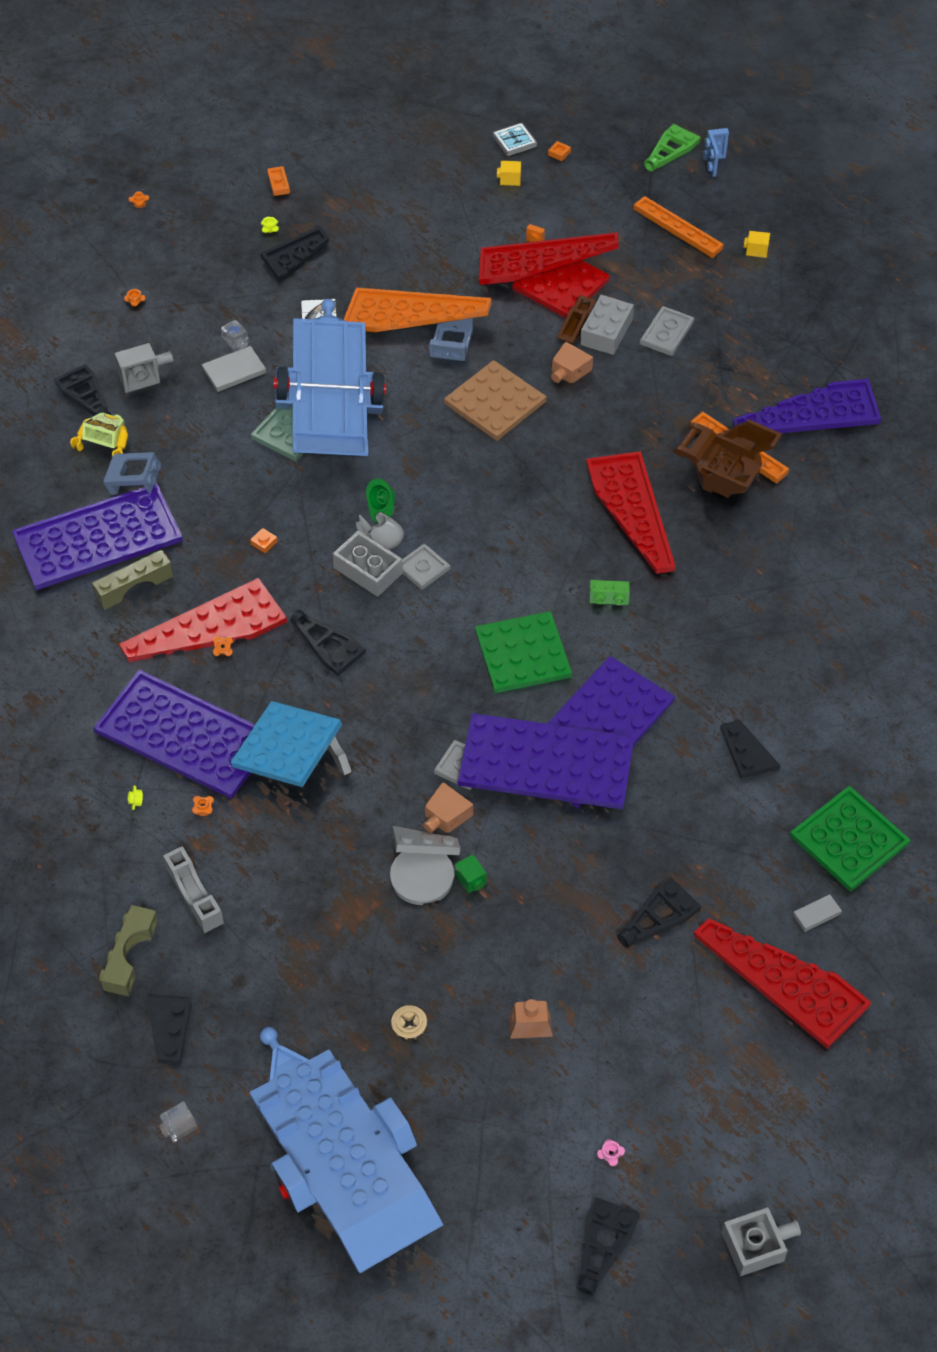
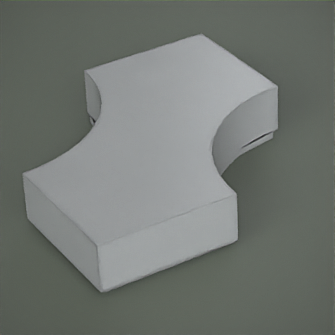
[327,737,351,775]

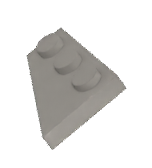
[392,826,460,855]

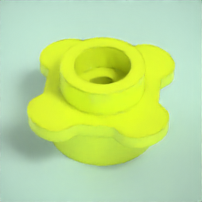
[261,217,279,233]
[128,785,143,810]

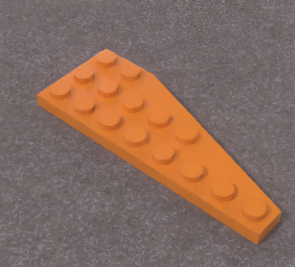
[344,288,492,332]

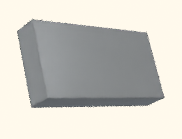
[793,894,842,932]

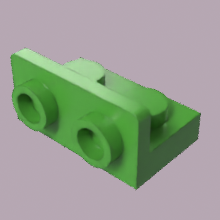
[590,580,630,605]

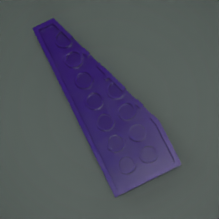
[732,379,881,433]

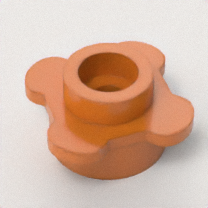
[129,191,149,208]
[124,289,145,306]
[213,636,233,656]
[192,796,214,816]

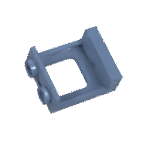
[429,318,473,361]
[103,452,161,495]

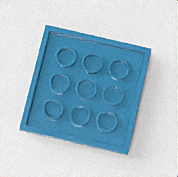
[231,701,342,787]

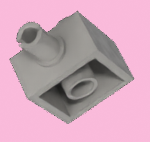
[115,343,173,393]
[721,1207,801,1276]

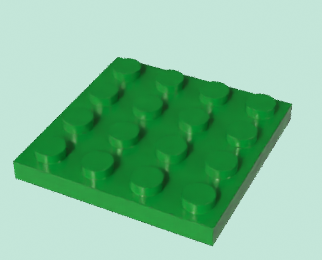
[475,611,572,694]
[790,786,911,892]

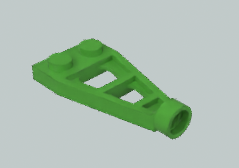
[644,124,701,172]

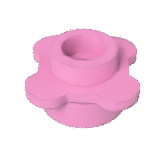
[597,1139,625,1166]

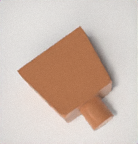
[551,342,593,383]
[423,782,473,833]
[509,999,553,1039]

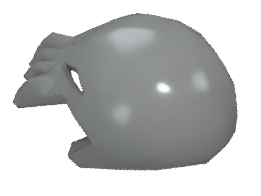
[356,512,404,550]

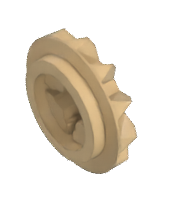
[391,1005,427,1040]

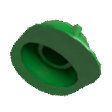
[366,478,396,523]

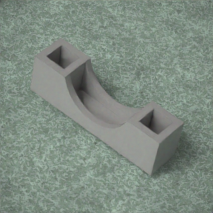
[163,846,224,933]

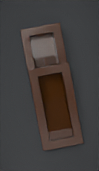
[557,295,596,344]

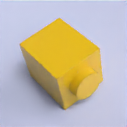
[497,161,521,186]
[744,231,770,258]

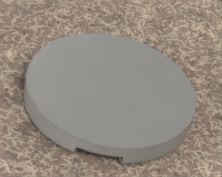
[390,852,454,905]

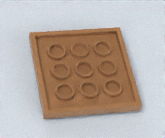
[444,360,547,441]

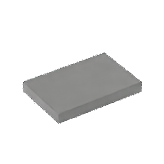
[640,306,695,356]
[202,346,266,392]

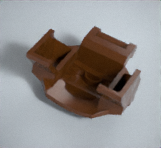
[674,419,782,498]

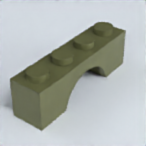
[92,550,173,610]
[99,905,158,997]

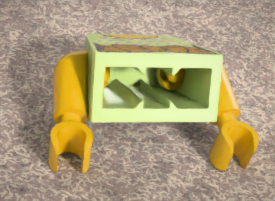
[70,413,128,457]

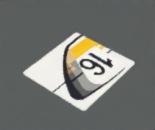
[302,299,336,319]

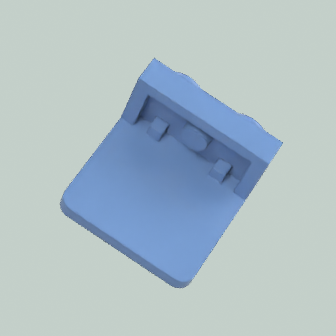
[703,128,729,177]

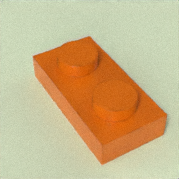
[267,166,290,196]

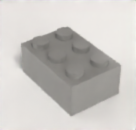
[580,295,634,355]
[333,530,403,597]

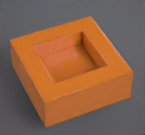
[548,141,571,161]
[526,224,545,242]
[250,528,278,553]

